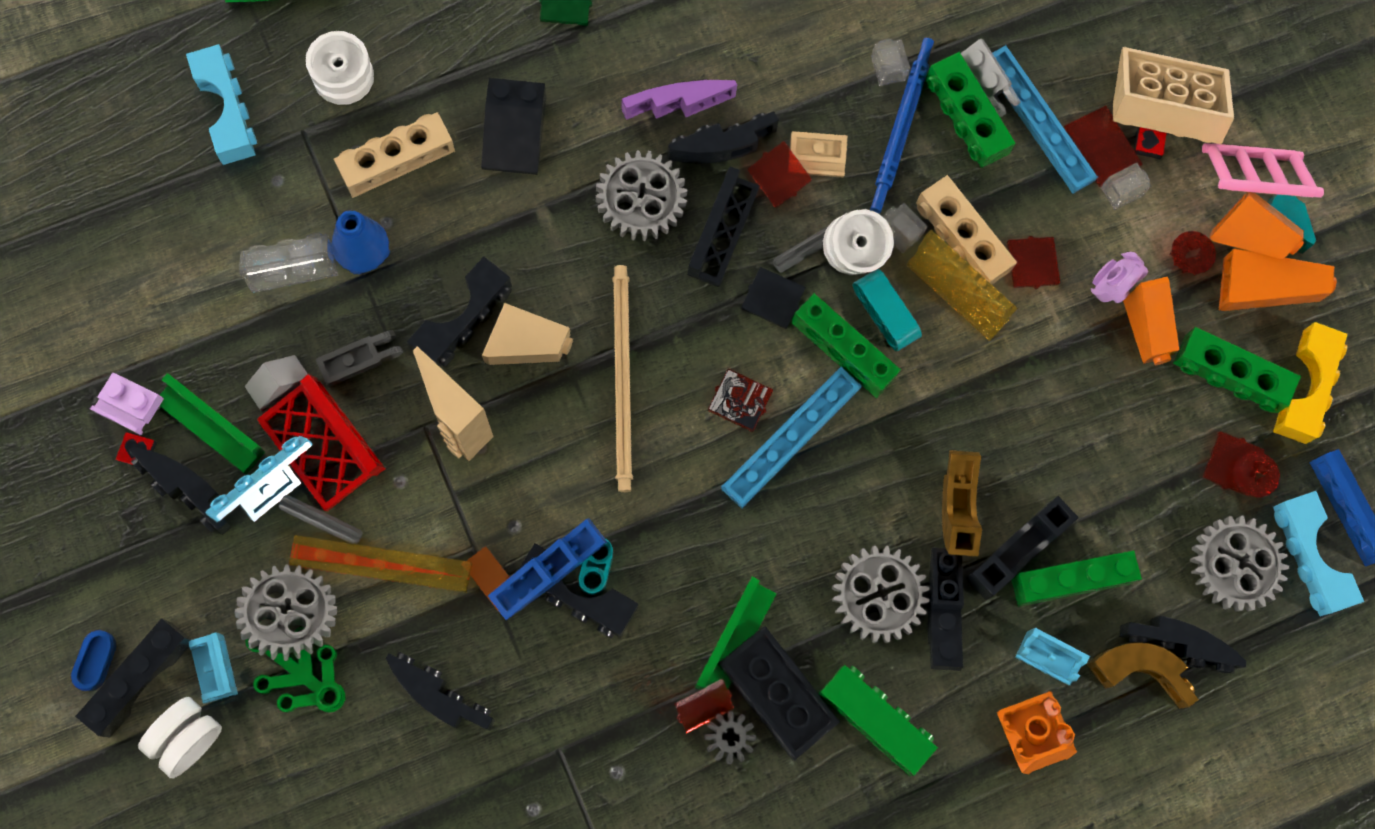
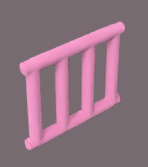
[1202,143,1324,198]

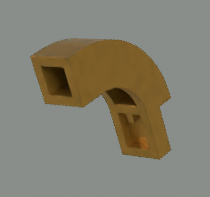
[942,450,982,556]
[1087,643,1199,709]

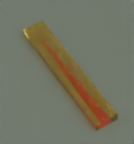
[288,535,472,593]

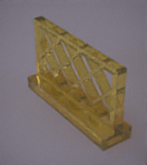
[907,230,1018,341]

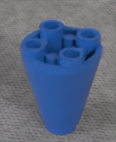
[331,211,390,274]

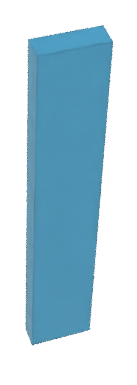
[992,45,1098,194]
[721,367,862,509]

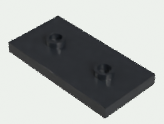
[717,626,840,761]

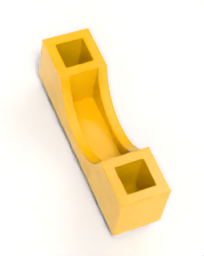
[1273,322,1347,444]

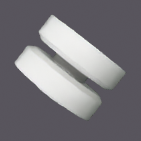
[306,31,374,105]
[823,209,894,275]
[138,697,222,778]

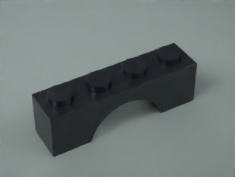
[407,256,512,367]
[966,496,1079,600]
[518,543,639,639]
[75,618,192,738]

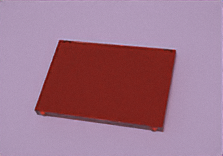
[1063,106,1143,187]

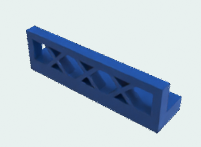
[1309,449,1375,567]

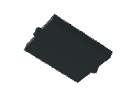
[741,267,806,329]

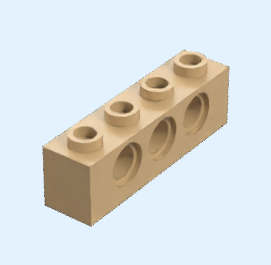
[334,112,455,198]
[916,175,1017,290]

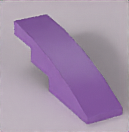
[622,80,737,120]

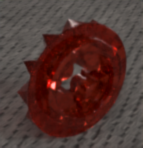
[1170,231,1216,276]
[1232,452,1280,498]

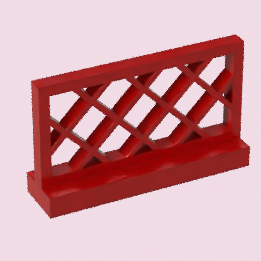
[257,374,386,512]

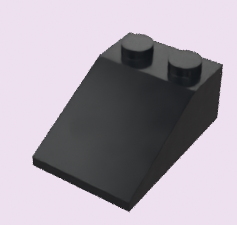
[481,78,547,175]

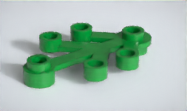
[245,626,346,713]

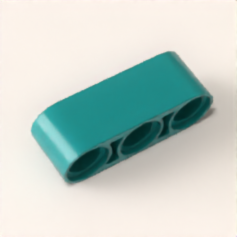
[852,269,922,352]

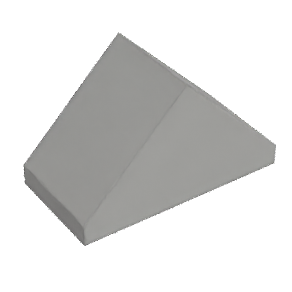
[245,355,308,411]

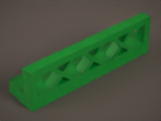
[160,373,266,475]
[695,576,777,701]

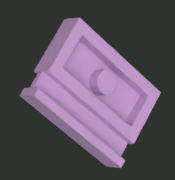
[90,373,164,435]

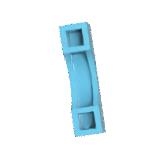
[186,44,257,165]
[1273,491,1364,616]

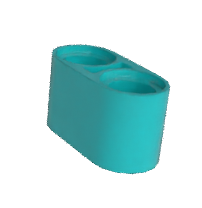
[579,539,613,597]

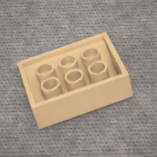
[1113,47,1234,144]
[413,346,493,461]

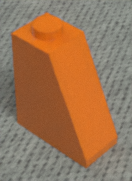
[1210,192,1304,259]
[1123,277,1179,365]

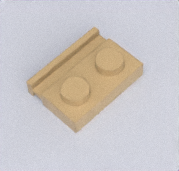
[788,131,848,178]

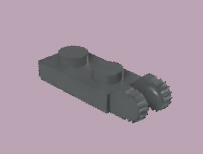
[316,330,403,388]

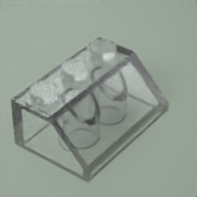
[239,233,338,293]

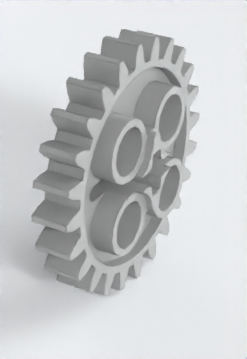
[596,150,687,241]
[1190,516,1289,612]
[832,546,930,643]
[235,564,337,661]

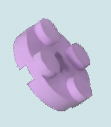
[1091,252,1148,303]

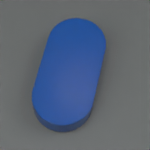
[71,630,116,691]

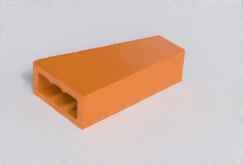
[1219,249,1337,311]

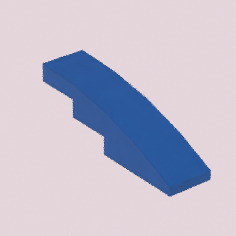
[488,519,608,620]

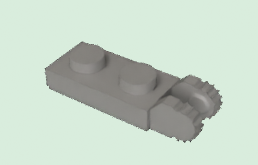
[961,39,1021,117]

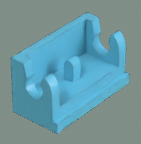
[1015,628,1090,686]
[188,632,238,704]

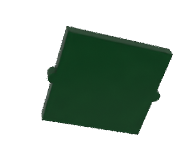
[539,0,592,26]

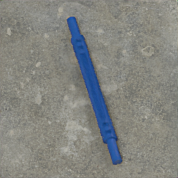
[870,38,934,214]

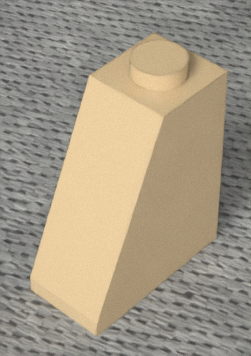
[482,303,573,365]

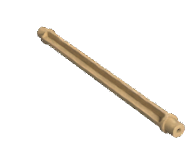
[612,265,633,492]

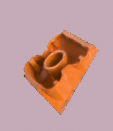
[997,692,1077,774]

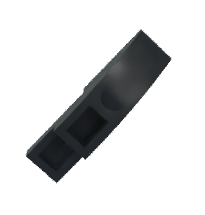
[667,111,779,164]
[129,447,232,535]
[928,548,964,671]
[1119,616,1246,674]
[386,652,495,731]

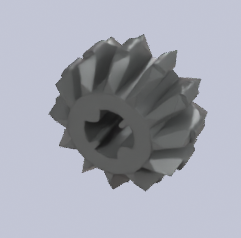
[704,711,756,764]

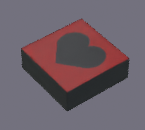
[1133,127,1166,159]
[115,432,157,467]

